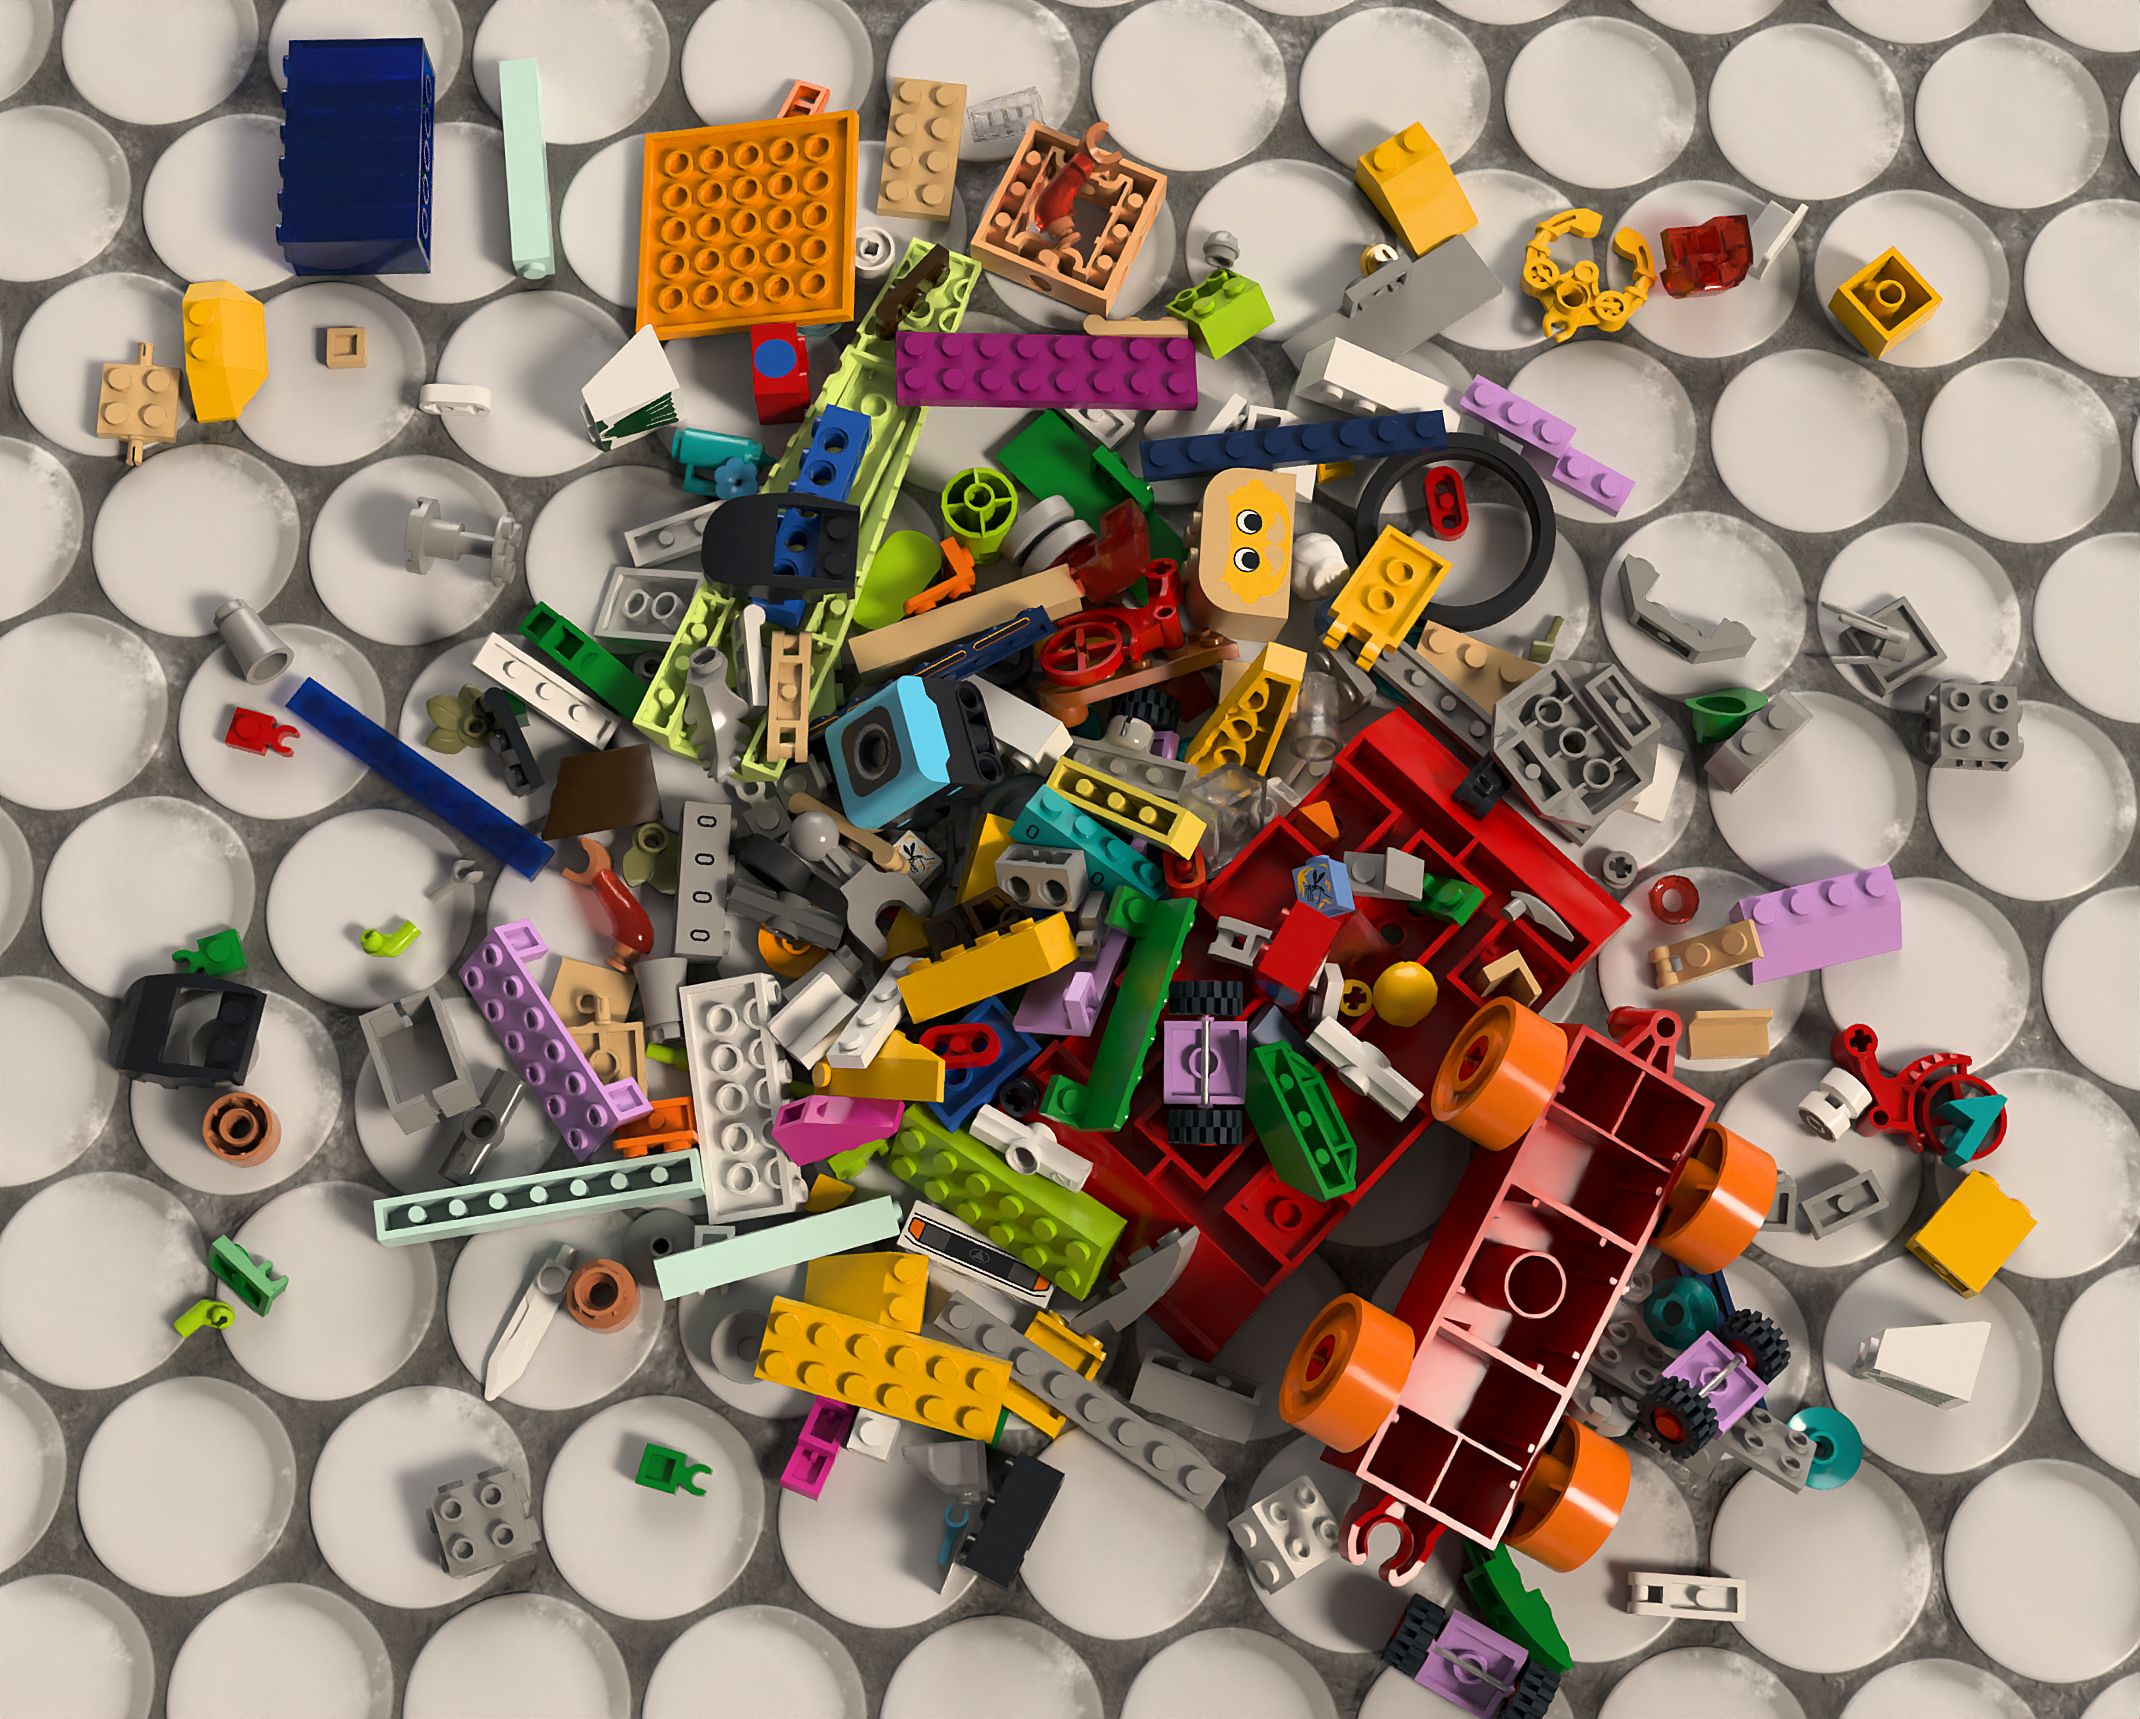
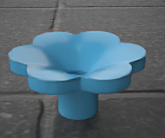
[714,457,759,500]

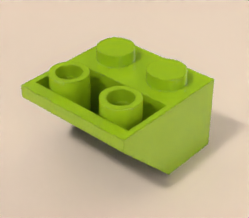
[1165,268,1275,361]

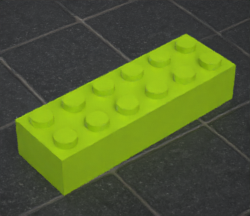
[886,1101,1128,1301]

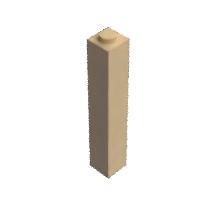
[848,563,1086,687]

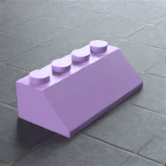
[1729,864,1902,986]

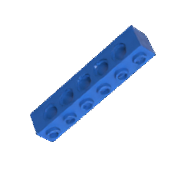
[748,403,872,630]

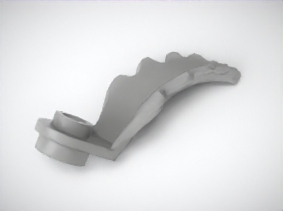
[683,646,751,783]

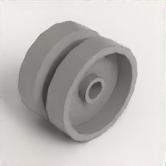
[999,495,1097,578]

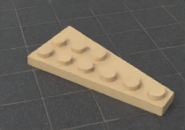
[1415,620,1578,754]

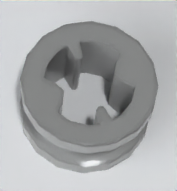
[1600,851,1638,890]

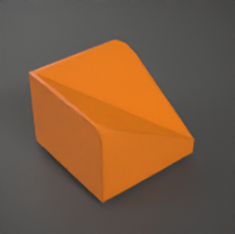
[1296,801,1340,853]

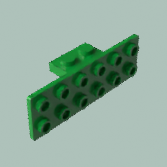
[997,410,1189,607]

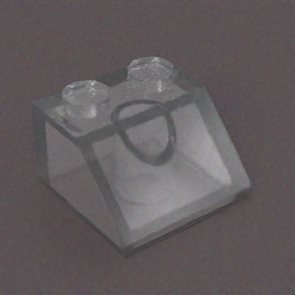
[1178,761,1268,875]
[901,1440,989,1507]

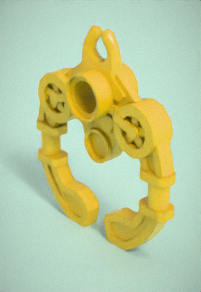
[1520,208,1658,343]

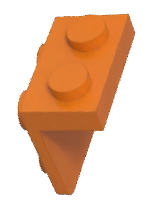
[903,536,977,619]
[612,1096,699,1159]

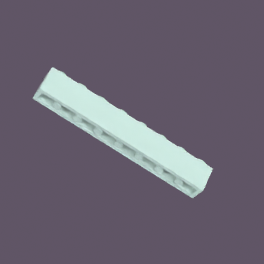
[373,1148,706,1248]

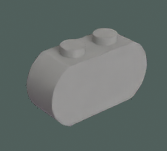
[1703,689,1813,795]

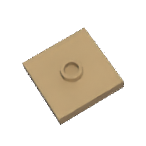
[549,957,638,1027]

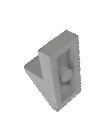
[1343,847,1424,901]

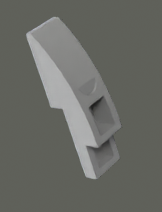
[1071,1225,1200,1334]

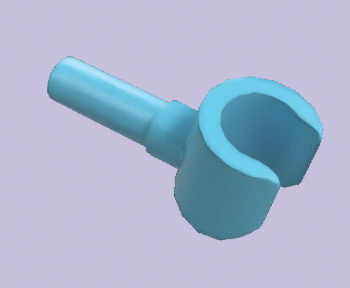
[937,1504,969,1565]

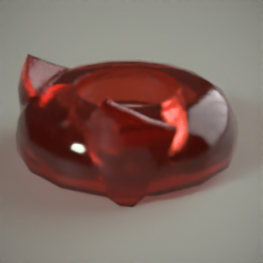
[1647,875,1700,925]

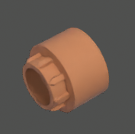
[203,1092,281,1168]
[566,1259,641,1334]

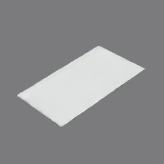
[940,1520,971,1595]

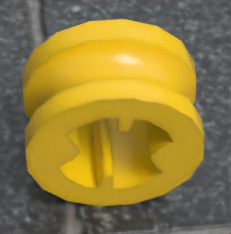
[1339,979,1373,1017]

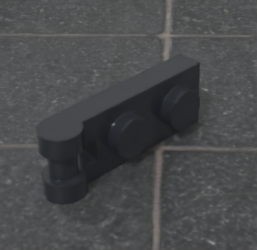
[471,687,545,798]
[1450,750,1512,821]

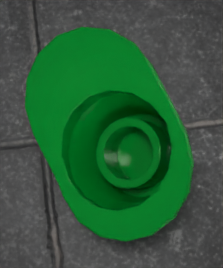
[1684,688,1768,744]

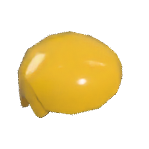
[1372,961,1438,1027]

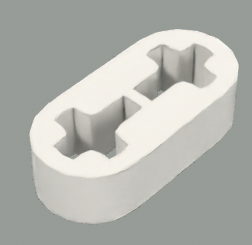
[419,384,492,416]

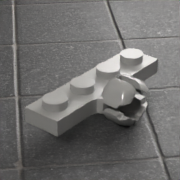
[1049,715,1200,807]

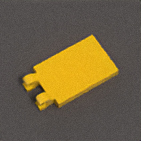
[1322,524,1453,672]

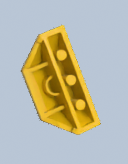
[182,280,269,424]

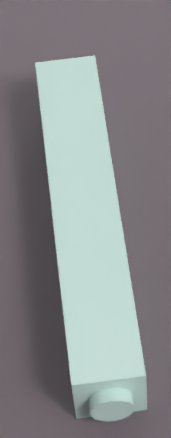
[499,58,555,279]
[652,1195,904,1301]

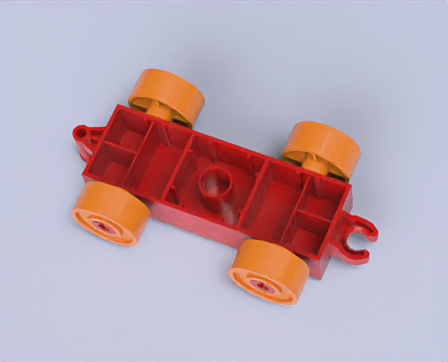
[1279,996,1777,1587]

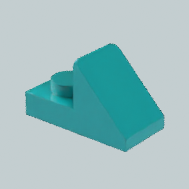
[1935,1094,2008,1170]

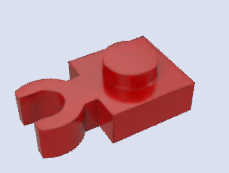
[225,707,301,757]

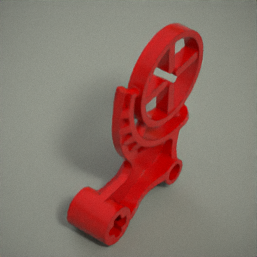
[1039,558,1186,687]
[1830,1024,2007,1162]

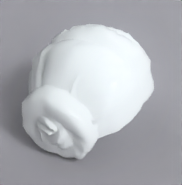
[1290,532,1350,601]

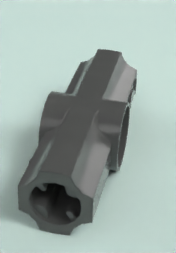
[727,879,849,952]
[438,1068,530,1187]

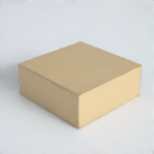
[327,327,367,369]

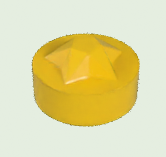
[1360,244,1398,278]

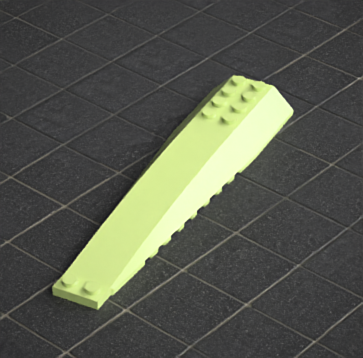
[632,237,982,783]

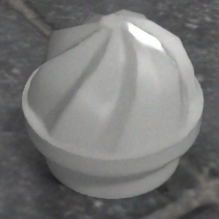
[1203,230,1240,268]

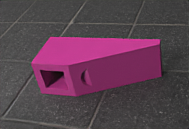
[771,1095,905,1167]

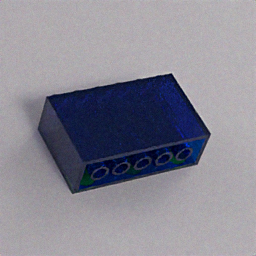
[276,38,436,276]

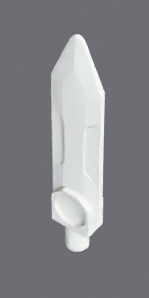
[485,1244,578,1401]

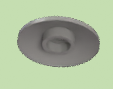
[623,1209,695,1290]

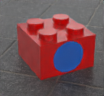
[751,322,811,425]
[1249,899,1341,1014]

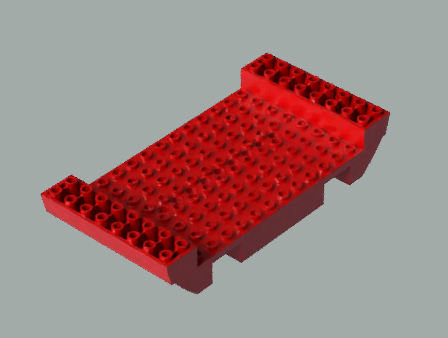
[996,706,1632,1363]

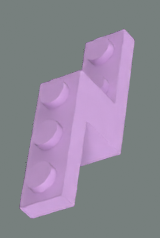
[1457,374,1636,518]

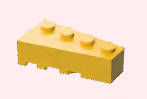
[1184,641,1307,797]
[896,911,1081,1025]

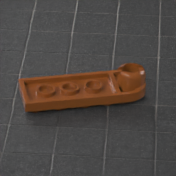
[1035,627,1240,728]

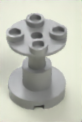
[404,497,522,588]

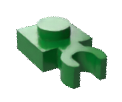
[172,928,248,978]
[635,1443,713,1497]

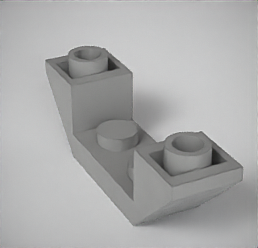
[1618,553,1757,665]

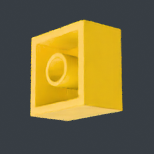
[1827,246,1943,360]

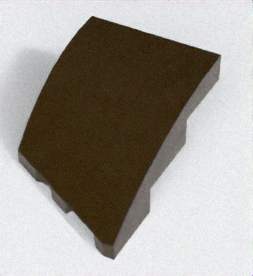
[541,743,663,841]
[918,885,1040,961]

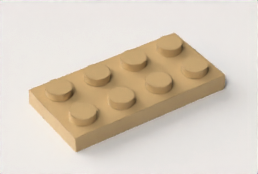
[876,77,967,223]

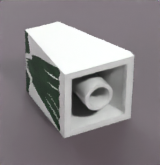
[579,324,688,452]
[1852,1321,1991,1410]

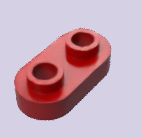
[1423,466,1469,542]
[1162,845,1207,900]
[918,1023,1001,1070]

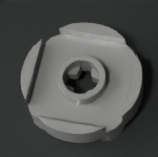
[1565,1368,1640,1437]

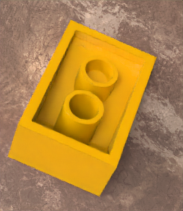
[1354,121,1478,260]
[803,1251,929,1336]

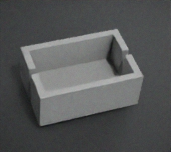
[359,986,481,1135]

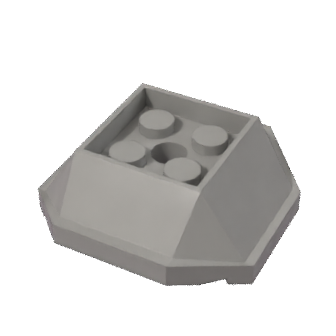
[1490,659,1662,830]

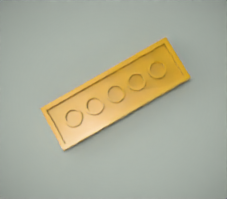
[754,1295,1014,1444]

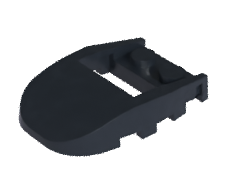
[701,492,861,605]
[108,973,267,1090]

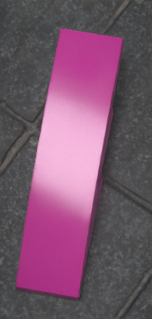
[779,1395,859,1502]

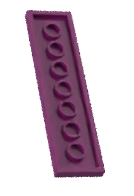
[895,332,1198,411]

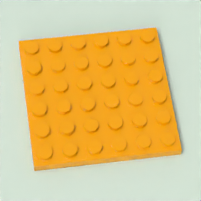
[636,109,859,341]

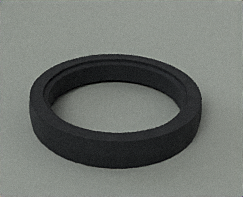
[1354,432,1556,633]

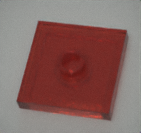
[1317,909,1404,1022]

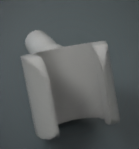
[429,860,483,902]

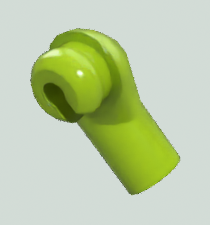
[360,920,421,958]
[173,1299,235,1338]

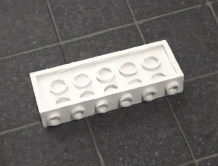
[679,973,808,1225]

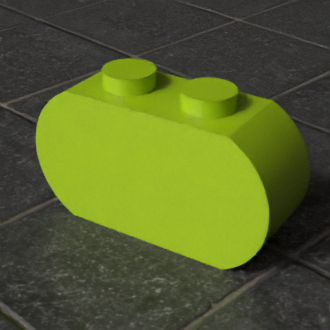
[850,530,942,635]

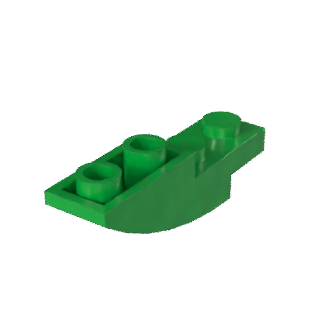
[516,601,649,724]
[1461,1537,1575,1675]

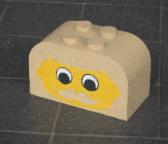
[1181,468,1297,643]

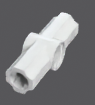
[1305,1015,1424,1123]
[969,1103,1093,1194]

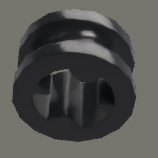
[1000,1076,1042,1117]

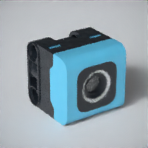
[825,676,1004,832]

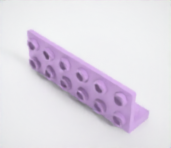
[1012,837,1147,1037]
[459,918,653,1163]

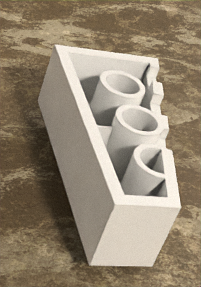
[1294,337,1465,433]

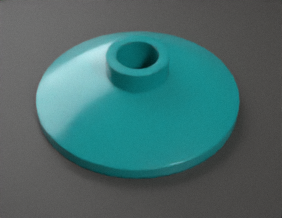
[1786,1407,1863,1490]

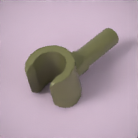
[1529,616,1564,664]

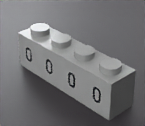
[671,800,737,966]

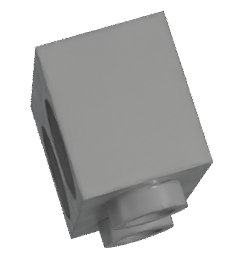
[994,843,1090,913]

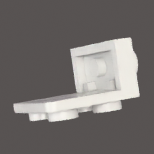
[1143,385,1248,441]
[1227,1475,1340,1595]

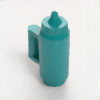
[672,427,776,498]

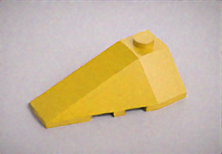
[812,1030,945,1102]

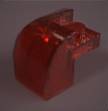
[1659,214,1753,299]
[1068,498,1151,605]

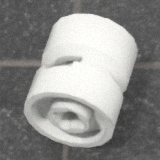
[855,227,897,293]
[1795,1067,1872,1143]

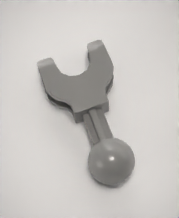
[789,811,933,960]

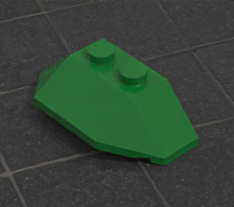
[1244,1040,1357,1202]

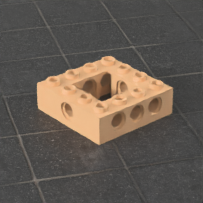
[970,121,1167,319]

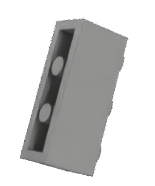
[1129,1342,1266,1444]

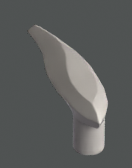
[1501,891,1574,942]

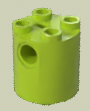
[941,467,1018,566]

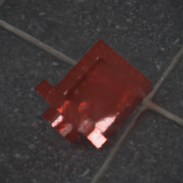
[1154,670,1217,723]

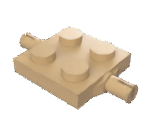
[96,342,183,466]
[565,996,649,1132]

